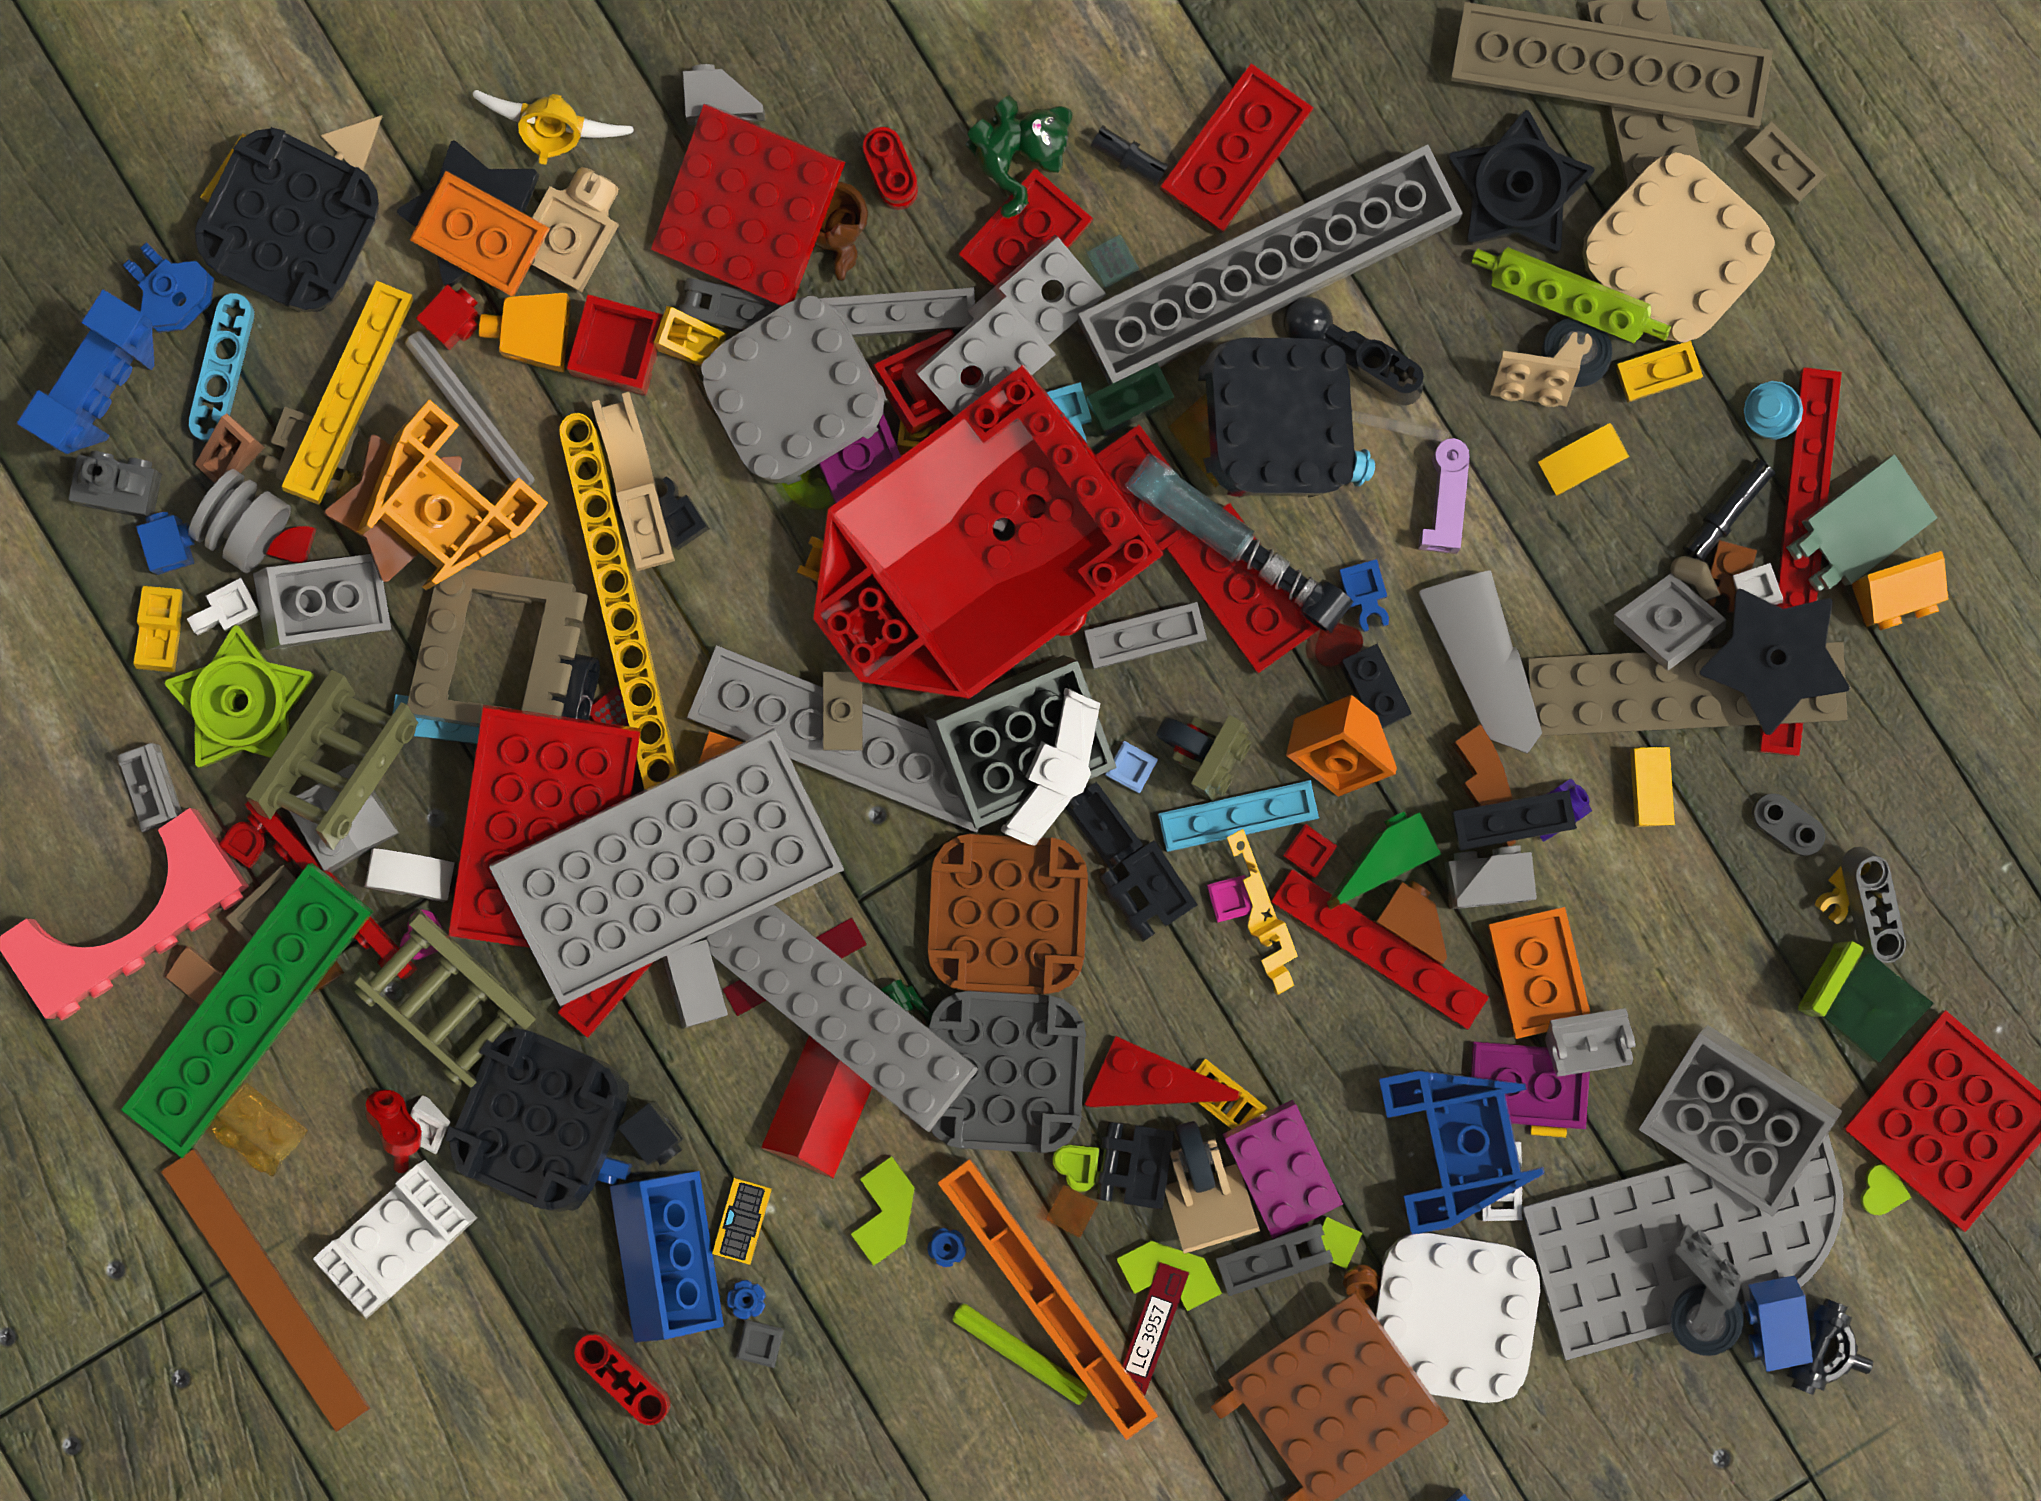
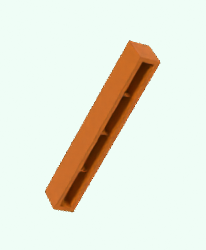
[938,1158,1158,1440]

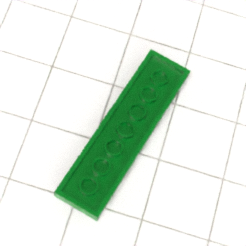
[121,863,374,1158]

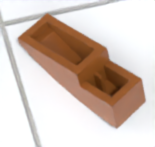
[1451,724,1516,847]

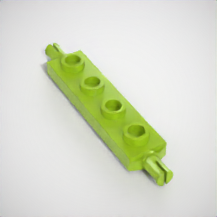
[1472,247,1672,343]

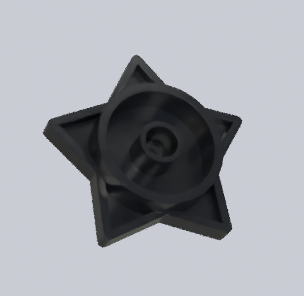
[1448,110,1595,254]
[397,140,539,287]
[1699,589,1850,735]

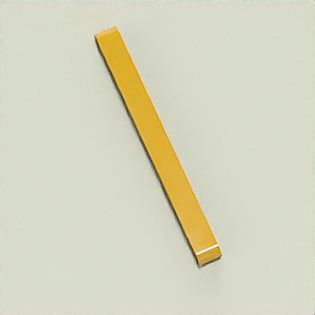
[560,413,679,790]

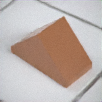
[195,413,265,483]

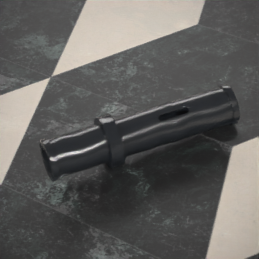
[1683,458,1775,561]

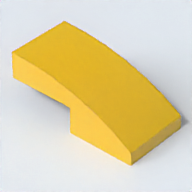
[1538,423,1630,496]
[133,586,183,672]

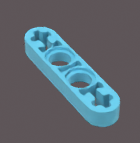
[189,293,254,442]

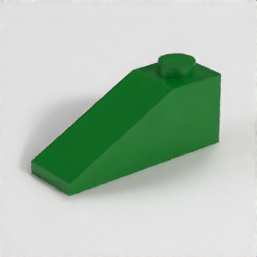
[1327,811,1441,910]

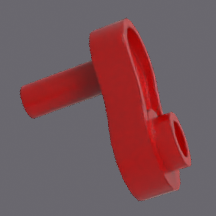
[365,1090,422,1173]

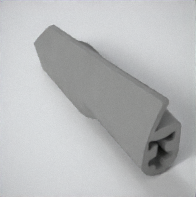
[1419,570,1542,754]

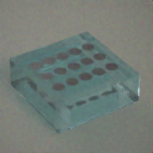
[1087,234,1139,288]

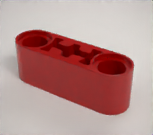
[574,1332,671,1425]

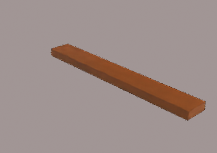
[161,1149,371,1432]

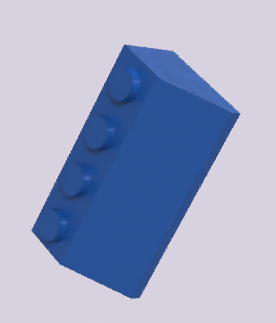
[610,1171,724,1343]

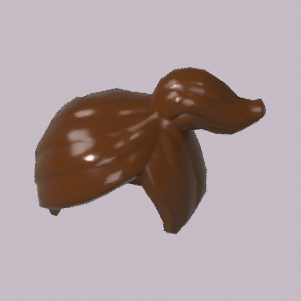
[815,182,868,281]

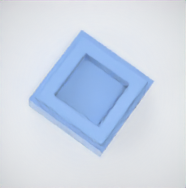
[1105,741,1158,794]

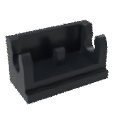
[1065,781,1143,870]

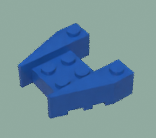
[17,289,155,454]
[1379,1071,1545,1235]

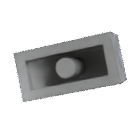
[683,64,765,126]

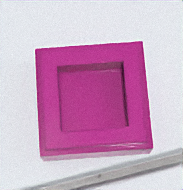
[1207,875,1252,923]

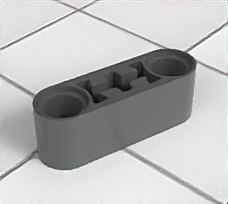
[1841,847,1906,963]

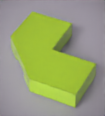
[851,1156,915,1266]
[1116,1240,1222,1311]

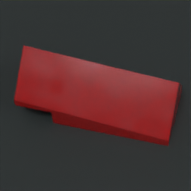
[761,1035,873,1179]

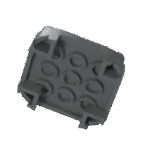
[929,991,1086,1153]

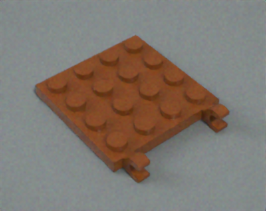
[1211,1290,1449,1501]

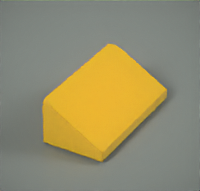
[1630,747,1675,827]

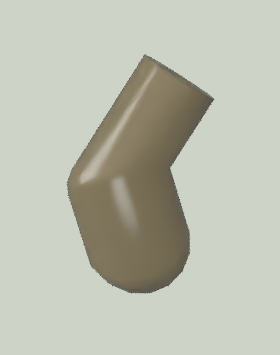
[1670,556,1720,602]

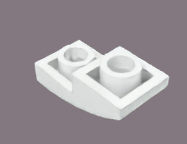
[364,848,454,902]

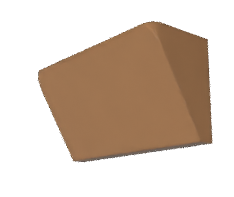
[166,946,224,1005]

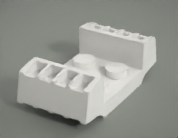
[313,1160,477,1319]

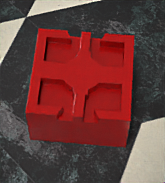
[567,294,663,396]

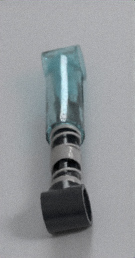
[1125,454,1353,634]

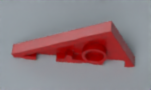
[1085,1036,1241,1108]

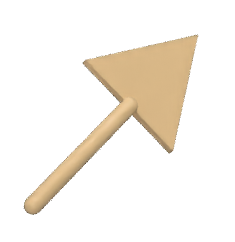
[321,115,382,170]

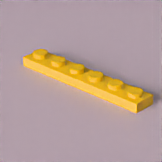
[282,281,413,505]

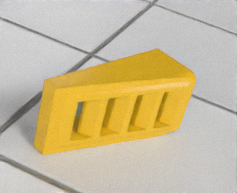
[1195,1059,1267,1130]

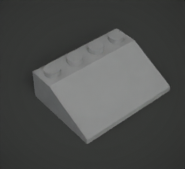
[1639,1025,1842,1217]

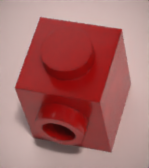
[416,284,481,351]

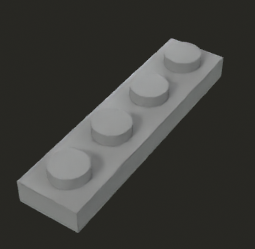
[819,288,975,337]

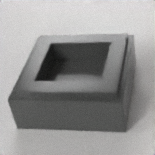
[736,1319,784,1368]

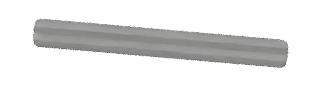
[405,331,535,486]

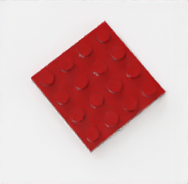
[651,104,845,306]
[1842,1010,2041,1232]

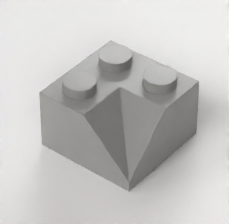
[290,763,399,873]
[1445,846,1537,909]

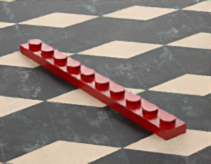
[1758,367,1842,757]

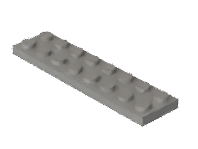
[687,645,979,833]
[695,904,978,1132]

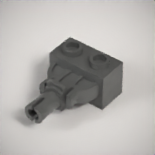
[69,451,162,518]

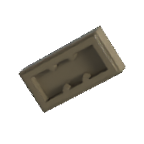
[823,672,863,751]

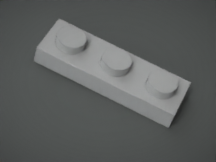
[1084,602,1207,670]

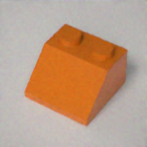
[1286,695,1397,797]

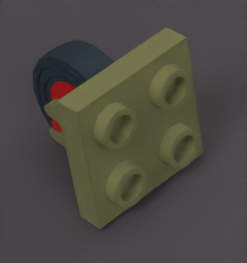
[1156,715,1252,802]

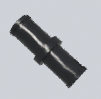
[1090,125,1168,186]

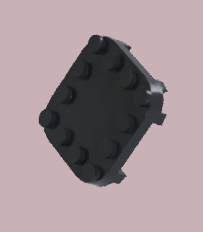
[195,127,380,312]
[1198,337,1355,498]
[445,1028,629,1212]

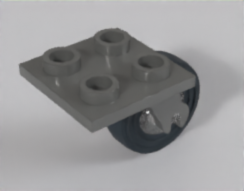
[1670,1224,1743,1356]

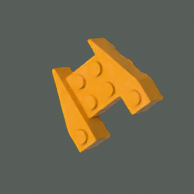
[357,399,548,590]

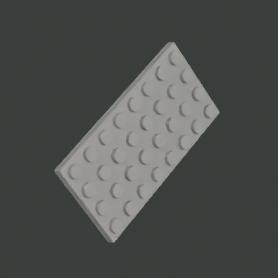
[490,728,844,1006]

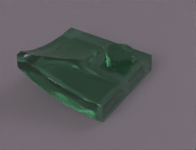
[1823,952,1934,1063]

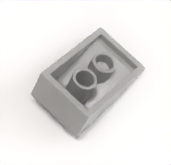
[253,554,391,650]

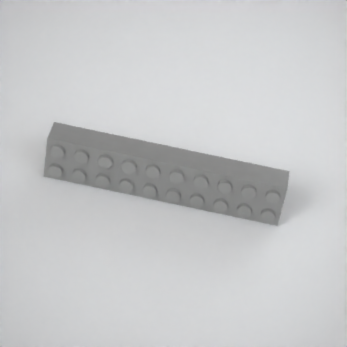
[1078,145,1463,390]

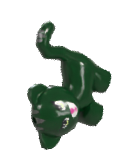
[965,95,1073,218]

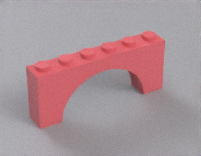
[0,808,249,1021]

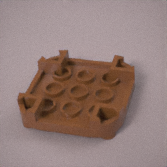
[928,834,1088,995]

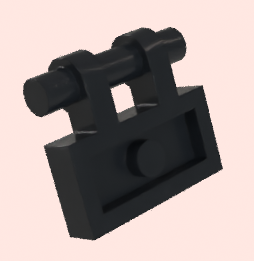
[1099,840,1198,942]
[1095,1122,1174,1210]

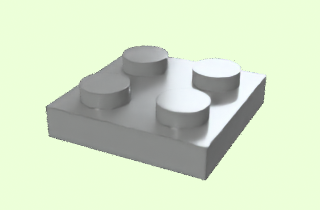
[1614,574,1726,671]

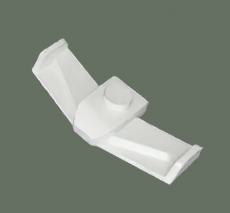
[1001,688,1100,845]

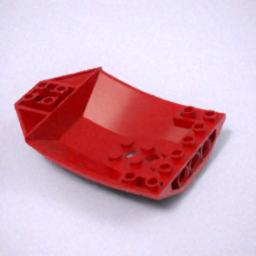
[813,365,1164,699]

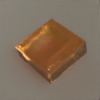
[1046,1185,1099,1238]

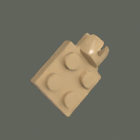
[531,167,619,292]

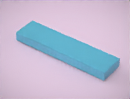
[1158,780,1319,852]

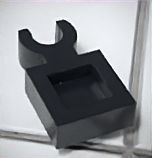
[658,476,710,550]

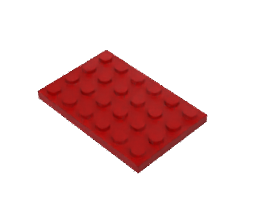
[448,704,641,948]

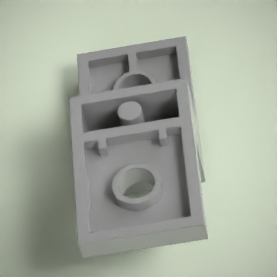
[915,234,1107,417]

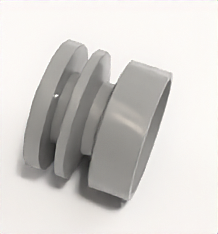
[188,469,291,573]

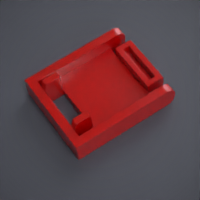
[872,329,981,436]

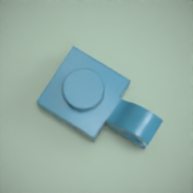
[1046,382,1092,443]

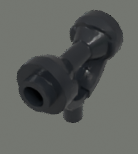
[1787,1298,1873,1395]

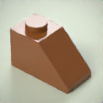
[1374,880,1447,965]

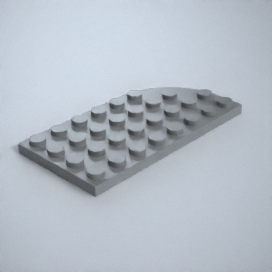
[1522,1134,1843,1360]

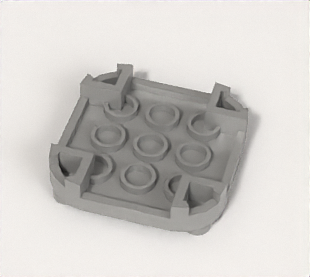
[701,296,887,485]

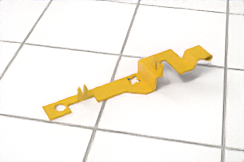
[1226,829,1298,995]

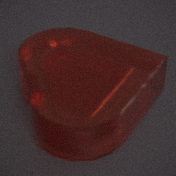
[1314,623,1363,667]

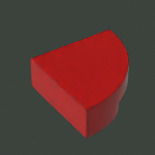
[266,526,317,564]

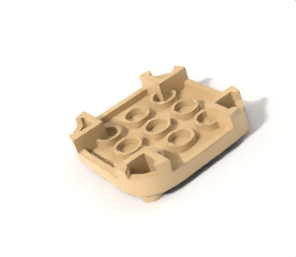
[1582,153,1775,342]

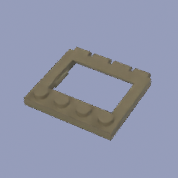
[407,568,588,727]

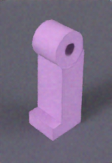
[1418,438,1469,554]

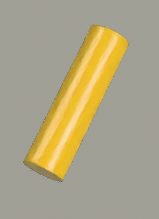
[1530,1125,1567,1138]

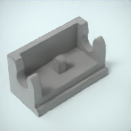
[117,743,182,833]
[662,940,728,1029]
[1545,1008,1635,1077]

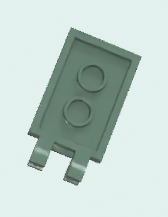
[1786,454,1937,592]

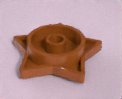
[323,435,462,583]

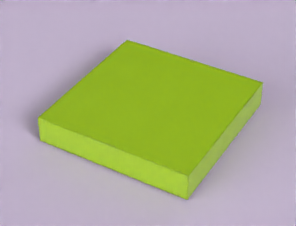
[1798,941,1864,1017]

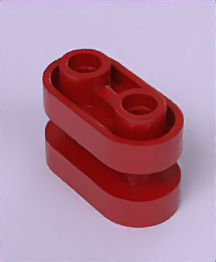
[863,127,918,210]

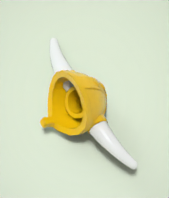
[473,90,633,165]

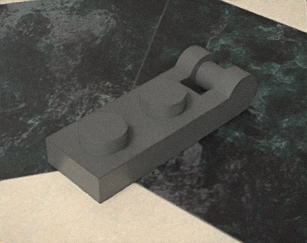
[678,278,782,332]
[1216,1223,1334,1296]

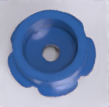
[928,1228,966,1267]
[727,1280,766,1319]

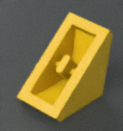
[654,306,727,366]

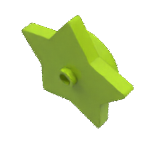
[165,625,315,768]

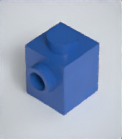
[136,512,195,575]

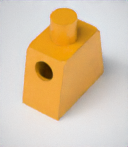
[479,293,571,373]

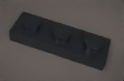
[1451,790,1577,851]

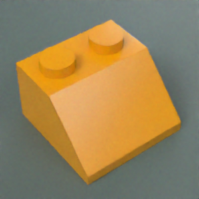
[1852,551,1948,631]

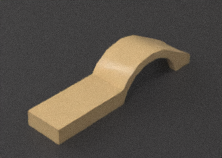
[592,392,675,571]

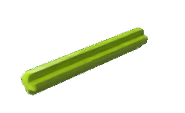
[952,1303,1090,1405]

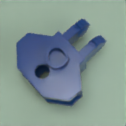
[123,242,214,333]

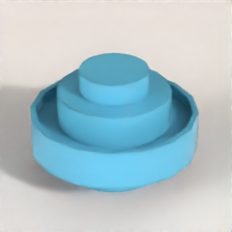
[1744,381,1803,440]

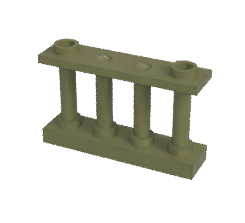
[246,670,418,850]
[354,909,536,1088]

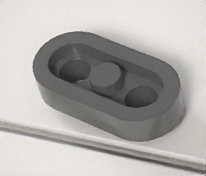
[1752,793,1825,856]

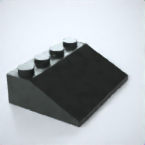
[924,655,1117,829]

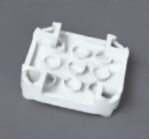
[1375,1232,1540,1403]

